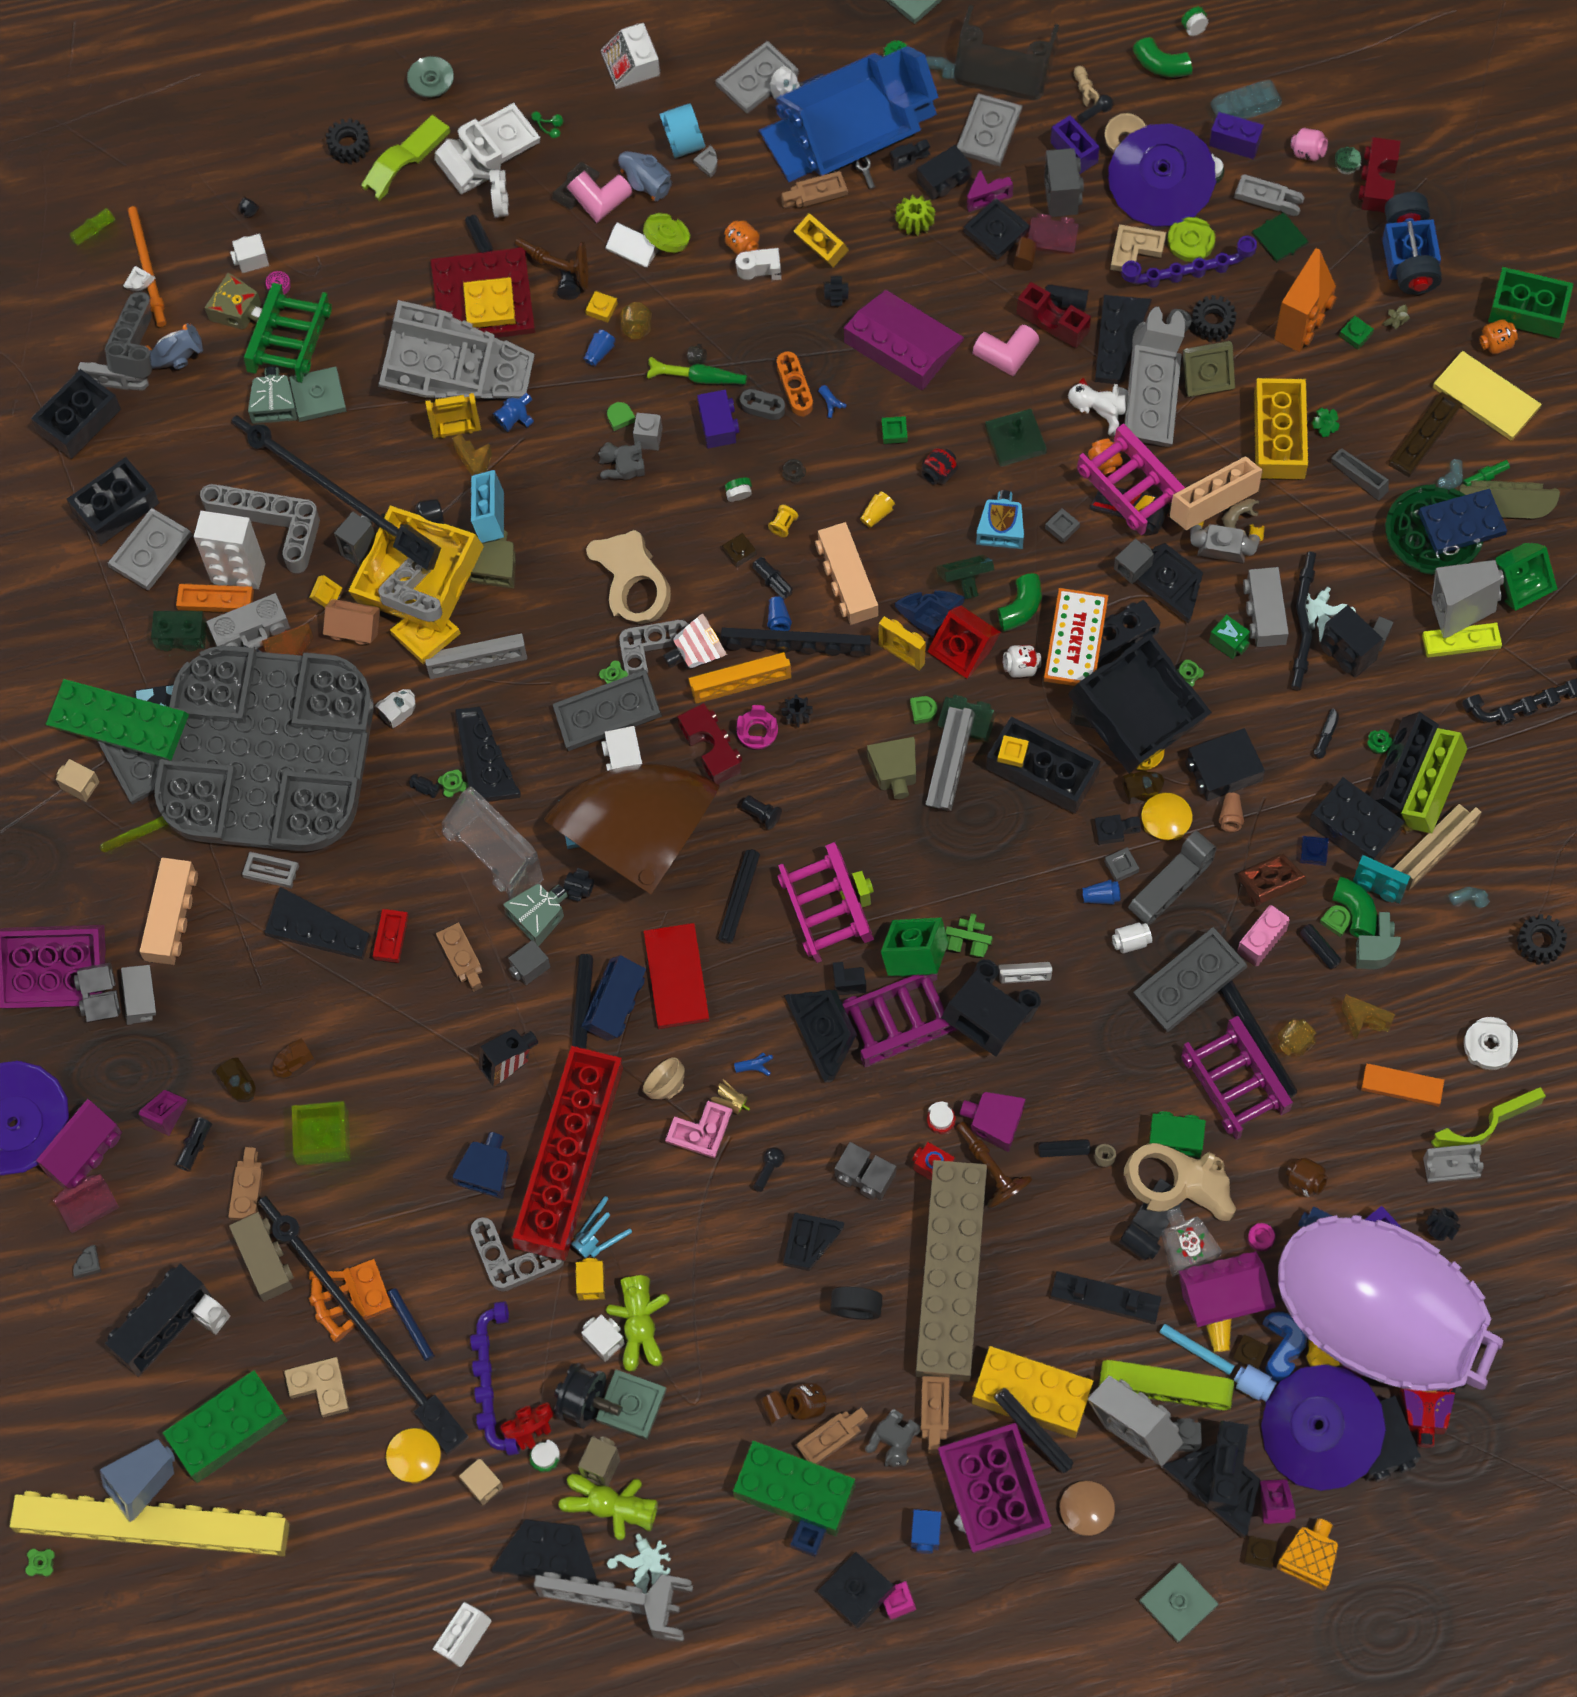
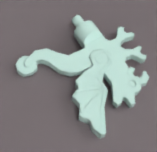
[1306,587,1356,642]
[607,1533,671,1594]

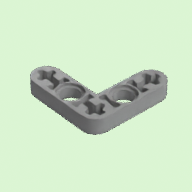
[379,558,442,622]
[619,620,688,676]
[471,1217,564,1291]

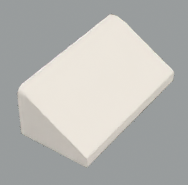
[606,223,658,268]
[998,962,1052,983]
[433,1602,491,1667]

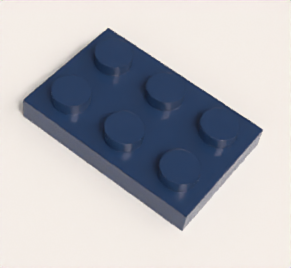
[1418,488,1507,554]

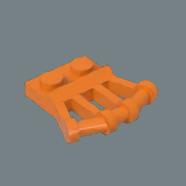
[309,1259,393,1343]

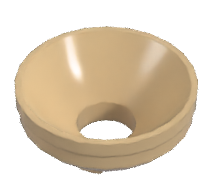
[1105,113,1146,153]
[643,1058,685,1100]

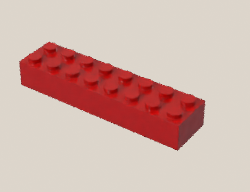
[512,1046,623,1261]

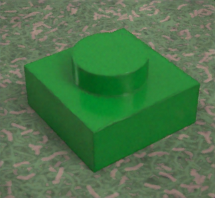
[1339,316,1374,349]
[882,416,908,444]

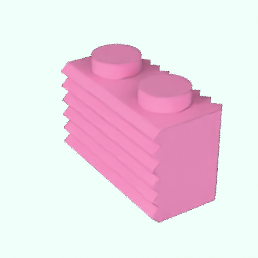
[1237,905,1289,966]

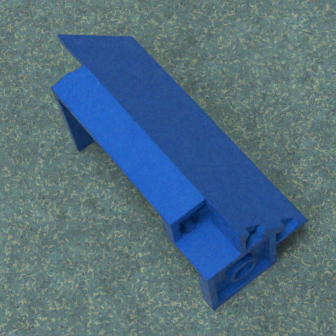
[758,46,939,182]

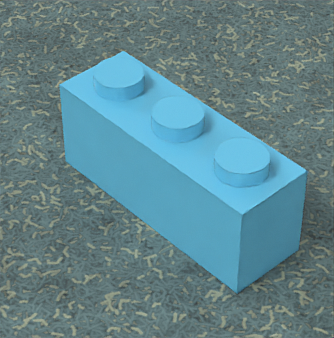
[471,470,504,543]

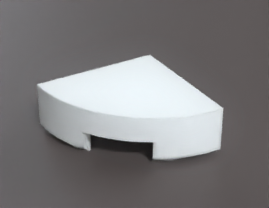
[124,266,155,291]

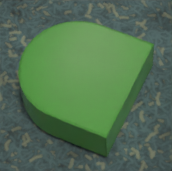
[607,402,636,431]
[910,696,937,724]
[1320,906,1351,937]

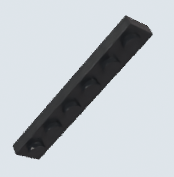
[721,627,871,657]

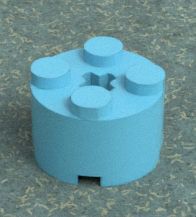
[660,103,706,158]

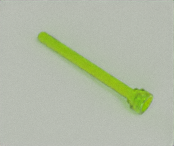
[100,816,168,852]

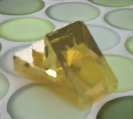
[452,434,492,476]
[1341,995,1395,1039]

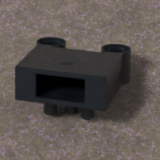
[941,959,1041,1057]

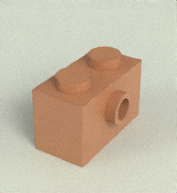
[323,599,380,644]

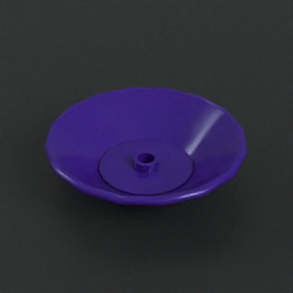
[1108,124,1216,227]
[0,1061,69,1176]
[1261,1364,1386,1491]

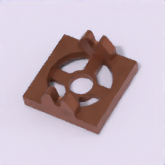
[1238,854,1307,907]

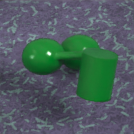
[531,111,563,138]

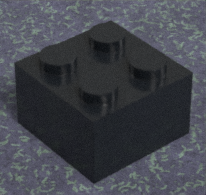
[1320,605,1383,678]

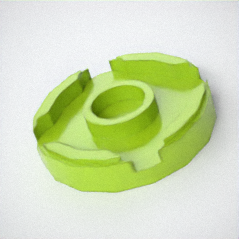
[643,213,690,253]
[1168,217,1215,262]

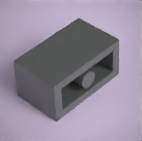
[334,512,376,568]

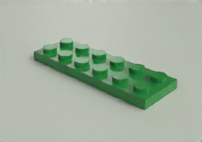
[46,679,189,761]

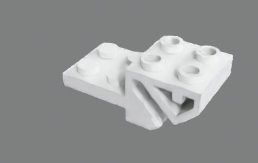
[435,103,540,194]

